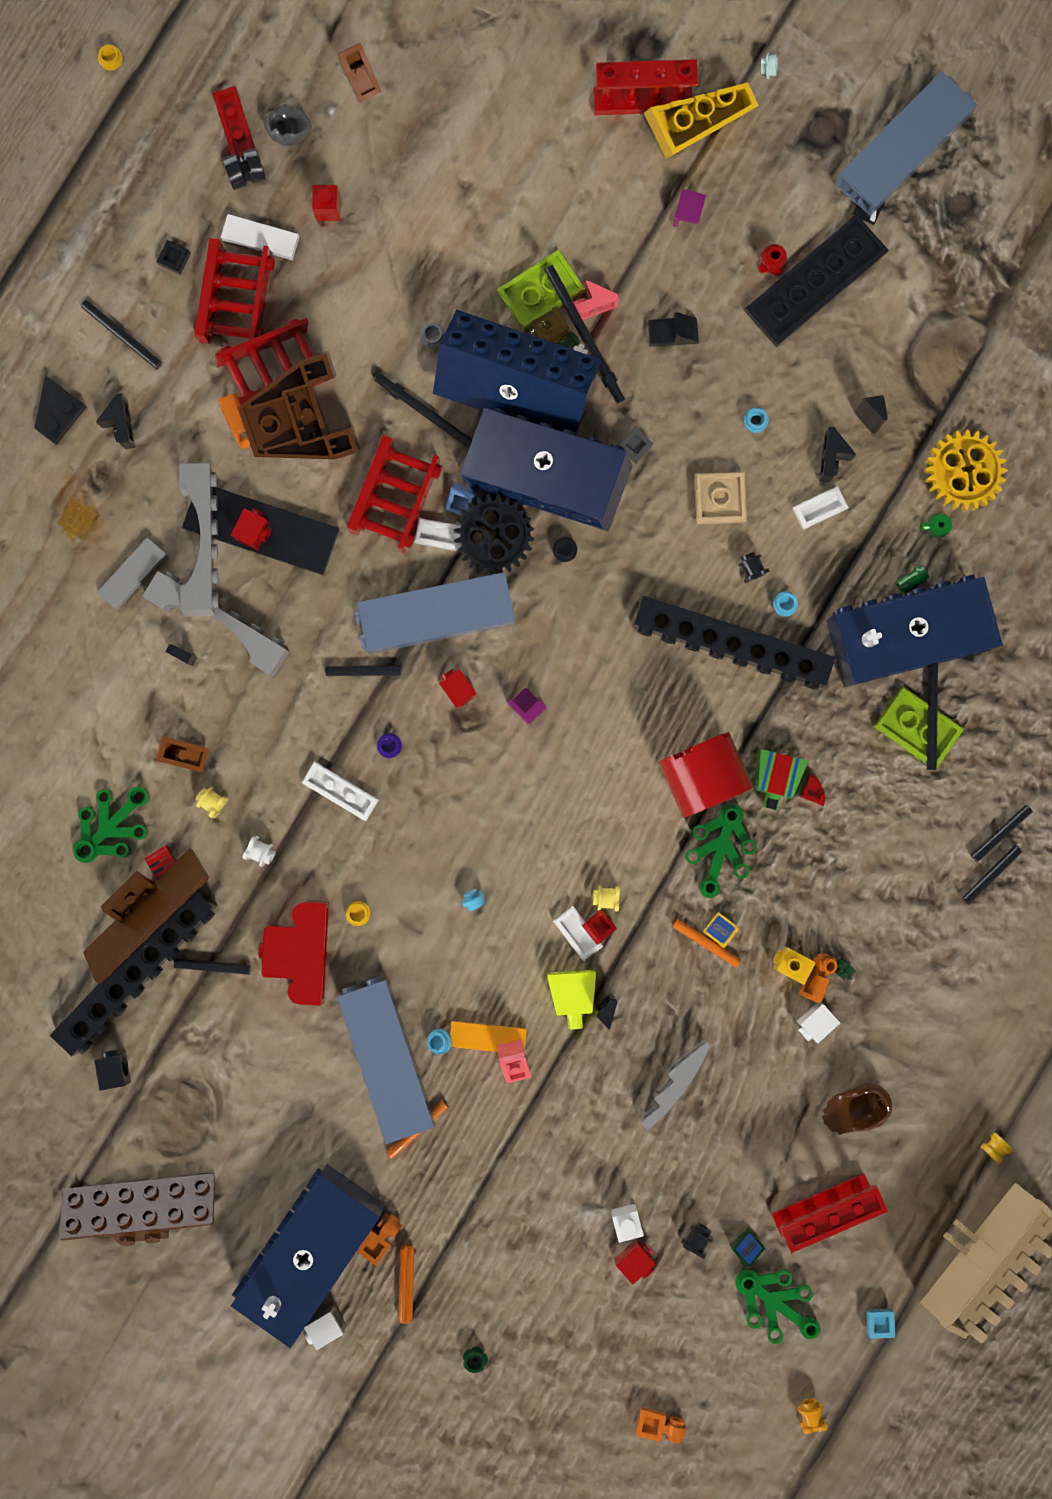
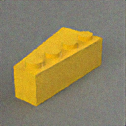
[644,82,759,159]

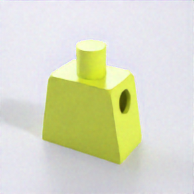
[547,969,596,1029]

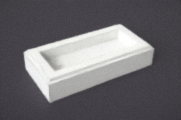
[792,486,849,531]
[414,518,463,553]
[553,906,603,962]

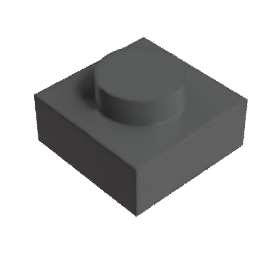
[619,427,654,464]

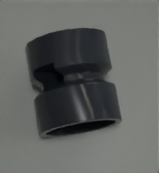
[223,147,266,190]

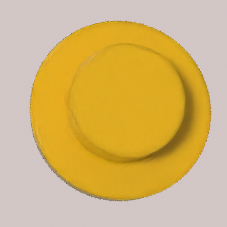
[98,44,123,71]
[345,901,371,926]

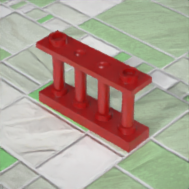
[593,59,698,115]
[194,238,275,344]
[215,318,331,409]
[346,435,443,553]
[771,1173,888,1254]

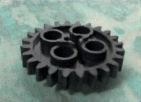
[453,494,534,576]

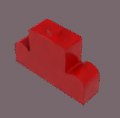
[258,901,329,1006]

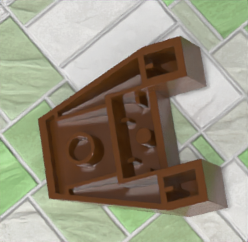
[238,351,360,460]

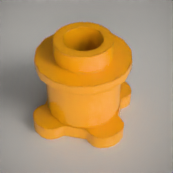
[798,1398,828,1434]

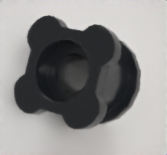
[738,552,770,584]
[681,1223,714,1259]

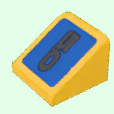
[702,912,739,948]

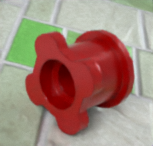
[758,244,787,276]

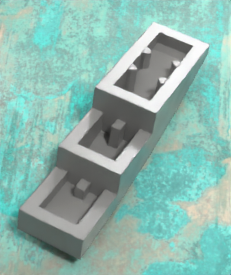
[639,1039,710,1131]

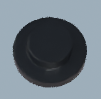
[553,537,578,562]

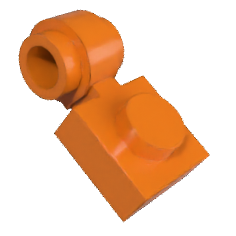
[798,953,837,1004]
[357,1213,402,1266]
[635,1407,687,1443]

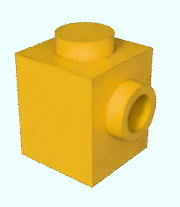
[773,946,816,985]

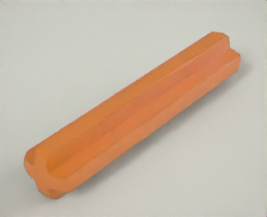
[398,1245,414,1324]

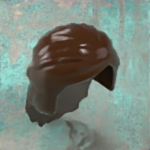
[822,1083,892,1135]

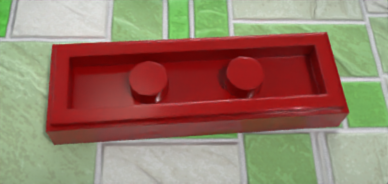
[212,86,255,156]

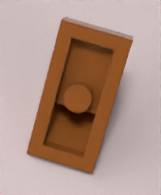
[338,42,382,103]
[155,736,209,773]

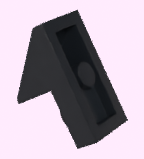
[648,312,699,347]
[96,393,135,449]
[819,427,856,483]

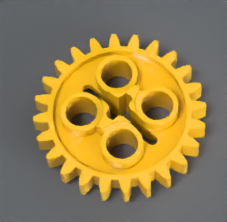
[924,430,1008,512]

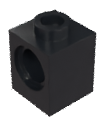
[94,1049,131,1091]

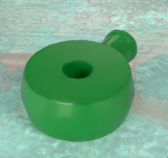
[920,514,952,537]

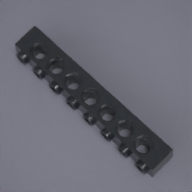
[633,596,836,690]
[49,888,218,1057]

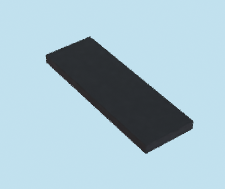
[744,214,889,347]
[182,487,340,576]

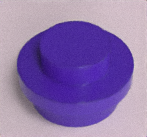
[377,733,402,758]

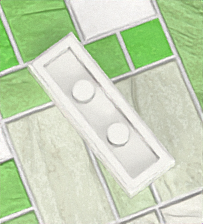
[221,214,300,261]
[301,761,379,821]

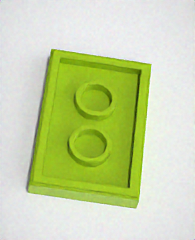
[497,249,586,332]
[873,686,964,768]

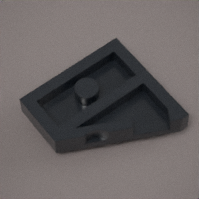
[34,376,87,445]

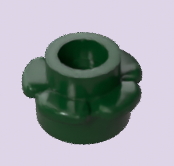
[835,957,856,980]
[463,1347,488,1373]

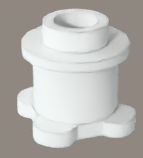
[242,836,276,867]

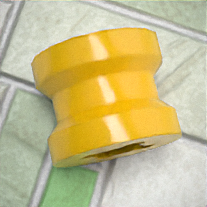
[980,1132,1014,1165]

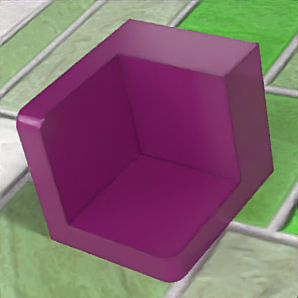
[673,189,706,227]
[508,688,547,726]

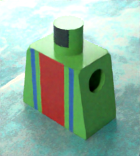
[755,749,808,811]

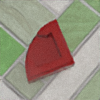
[799,773,825,806]

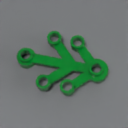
[73,787,150,863]
[685,803,757,898]
[735,1269,821,1344]

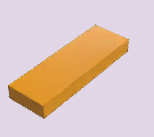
[450,1020,527,1052]

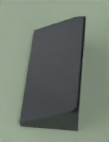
[854,395,888,433]
[594,993,618,1030]

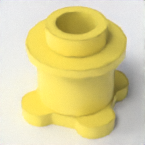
[195,786,229,818]
[593,885,620,911]

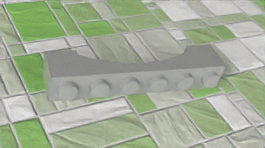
[179,463,219,617]
[142,571,289,677]

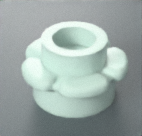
[761,53,778,79]

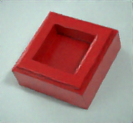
[581,909,617,945]

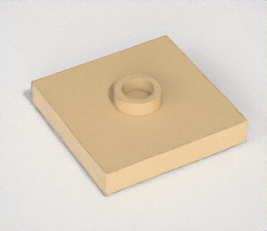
[694,472,747,524]

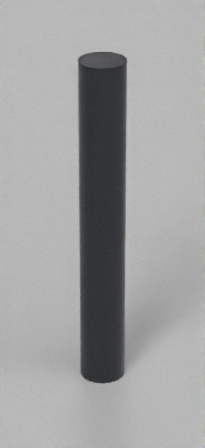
[325,666,401,676]
[970,805,1033,862]
[962,845,1022,905]
[174,958,251,975]

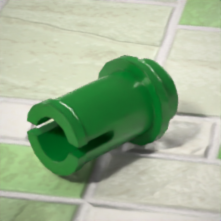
[895,565,930,595]

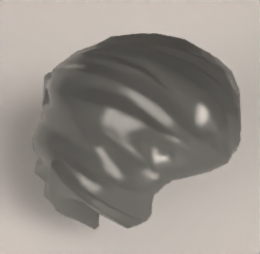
[264,104,312,146]

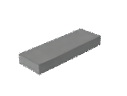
[97,537,167,610]

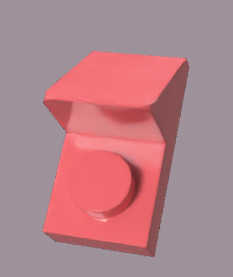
[569,280,619,324]
[498,1040,531,1083]

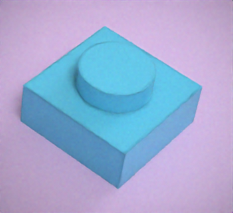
[866,1309,895,1339]

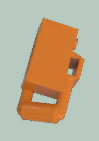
[218,392,251,449]

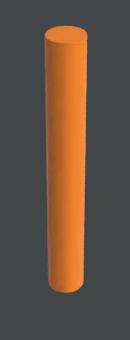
[672,919,741,968]
[386,1100,449,1159]

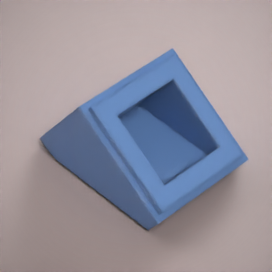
[445,483,478,517]

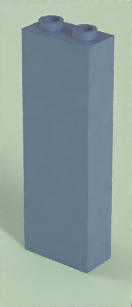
[835,71,977,216]
[354,572,515,654]
[337,976,436,1144]

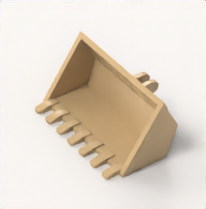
[920,1183,1052,1343]

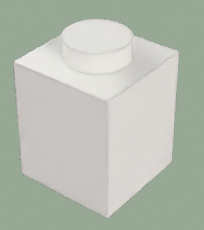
[796,1003,840,1044]
[611,1204,644,1243]
[304,1304,346,1350]

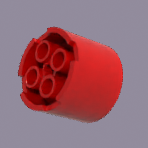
[659,732,753,818]

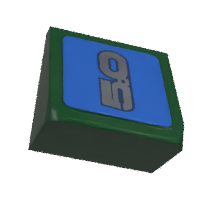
[729,1228,765,1268]

